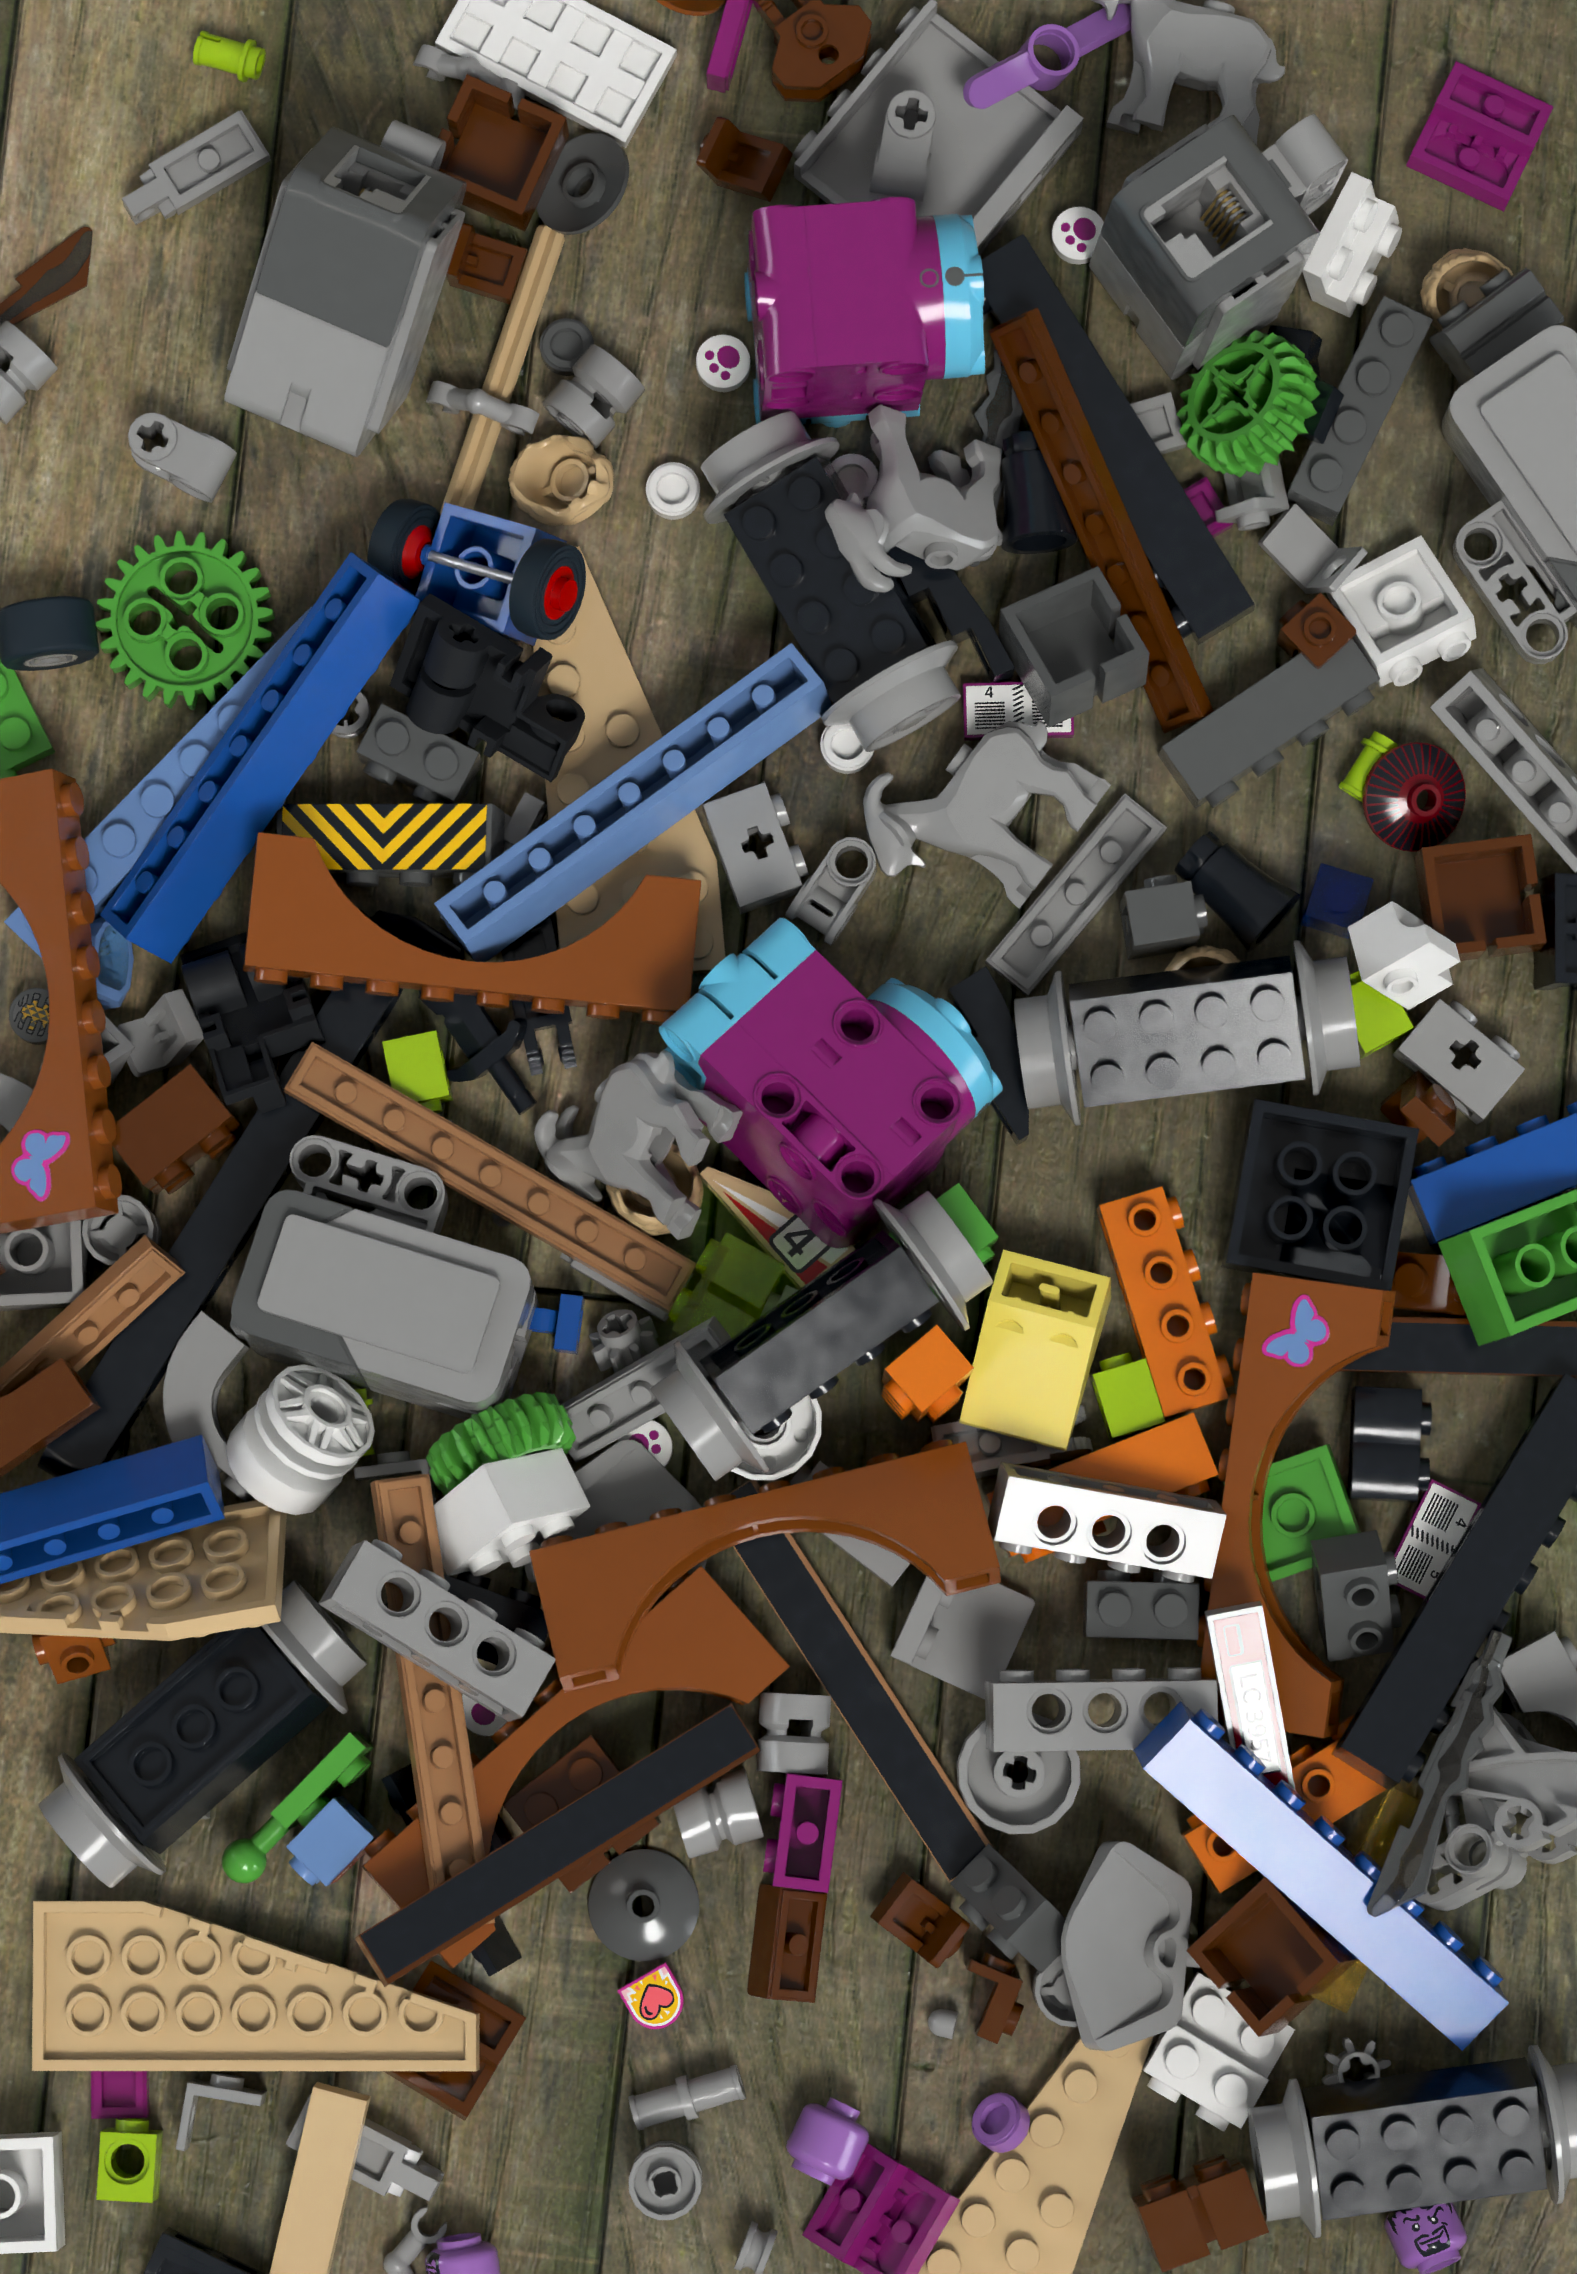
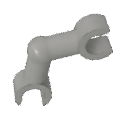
[413,44,526,110]
[426,381,539,436]
[383,2205,447,2274]

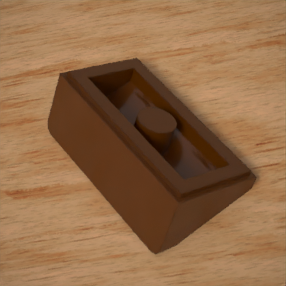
[747,1884,827,2003]

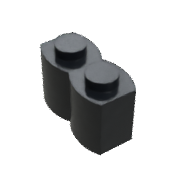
[1348,1386,1432,1503]

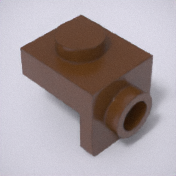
[696,117,793,202]
[446,223,528,304]
[1277,592,1356,669]
[1380,1070,1457,1147]
[1391,1252,1467,1317]
[870,1872,970,1968]
[966,1952,1024,2044]

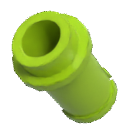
[193,30,266,82]
[1338,731,1398,803]

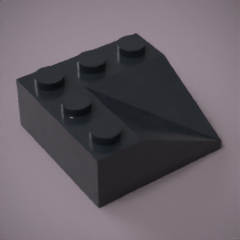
[1221,1099,1419,1290]

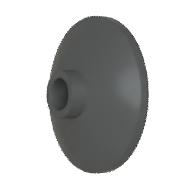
[536,133,629,235]
[588,1849,700,1961]

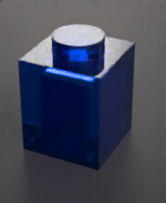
[1300,863,1374,940]

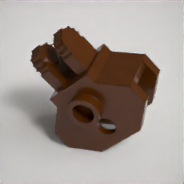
[752,0,872,102]

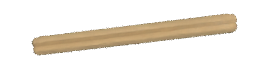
[440,225,565,515]

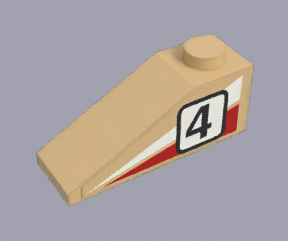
[700,1166,860,1290]

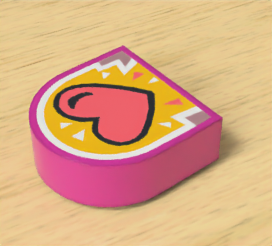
[617,1962,684,2029]

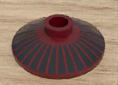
[1363,742,1466,852]

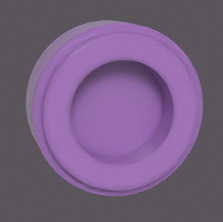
[972,2093,1030,2153]

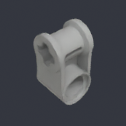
[869,90,936,202]
[128,412,237,503]
[785,837,877,946]

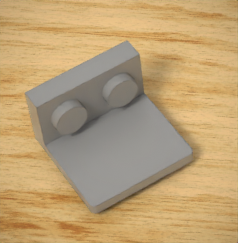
[890,1576,1035,1700]

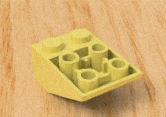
[959,1249,1111,1452]

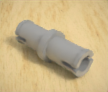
[628,2064,746,2131]

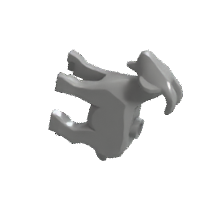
[1091,0,1285,145]
[824,405,1003,593]
[863,720,1111,909]
[534,1050,743,1240]

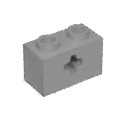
[703,782,809,914]
[1393,999,1525,1125]

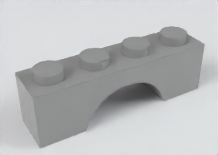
[1501,1631,1577,1732]

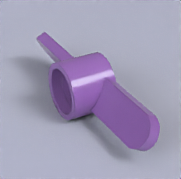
[963,4,1131,109]

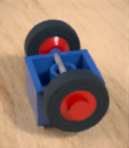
[367,499,586,646]

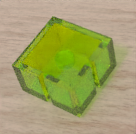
[668,1232,785,1338]

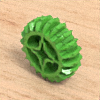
[1176,330,1320,478]
[426,1392,576,1496]

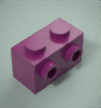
[763,1773,843,1893]

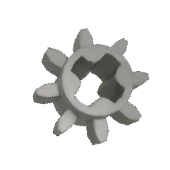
[589,1309,659,1373]
[1321,2037,1391,2085]

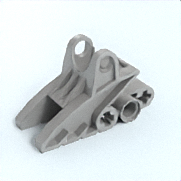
[1404,1699,1577,1911]

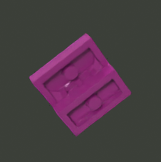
[1406,61,1554,212]
[802,2143,960,2274]

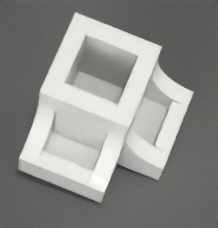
[1348,901,1461,1010]

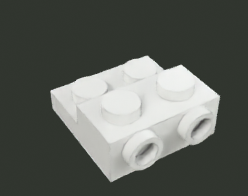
[1302,172,1402,318]
[1326,535,1477,688]
[1142,1972,1295,2132]

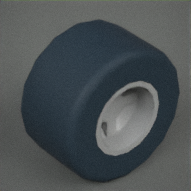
[0,596,99,671]

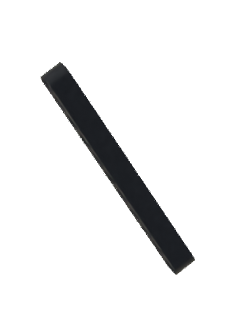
[38,982,403,1477]

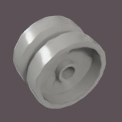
[956,1713,1081,1834]

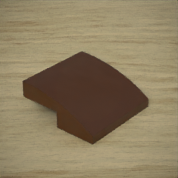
[383,1960,526,2121]

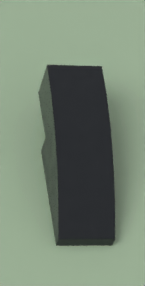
[947,966,1029,1146]

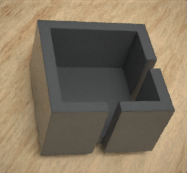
[998,566,1150,728]

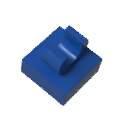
[529,1294,585,1355]

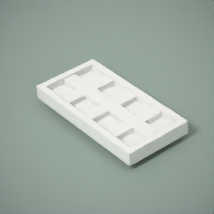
[435,0,677,148]

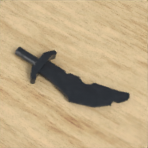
[360,910,537,1115]

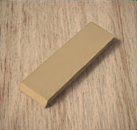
[270,2082,371,2274]

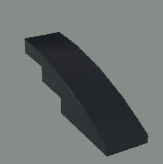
[862,496,1015,683]

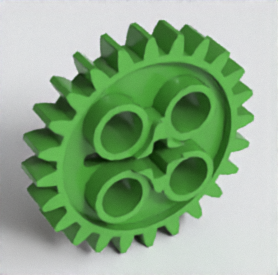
[96,531,275,710]

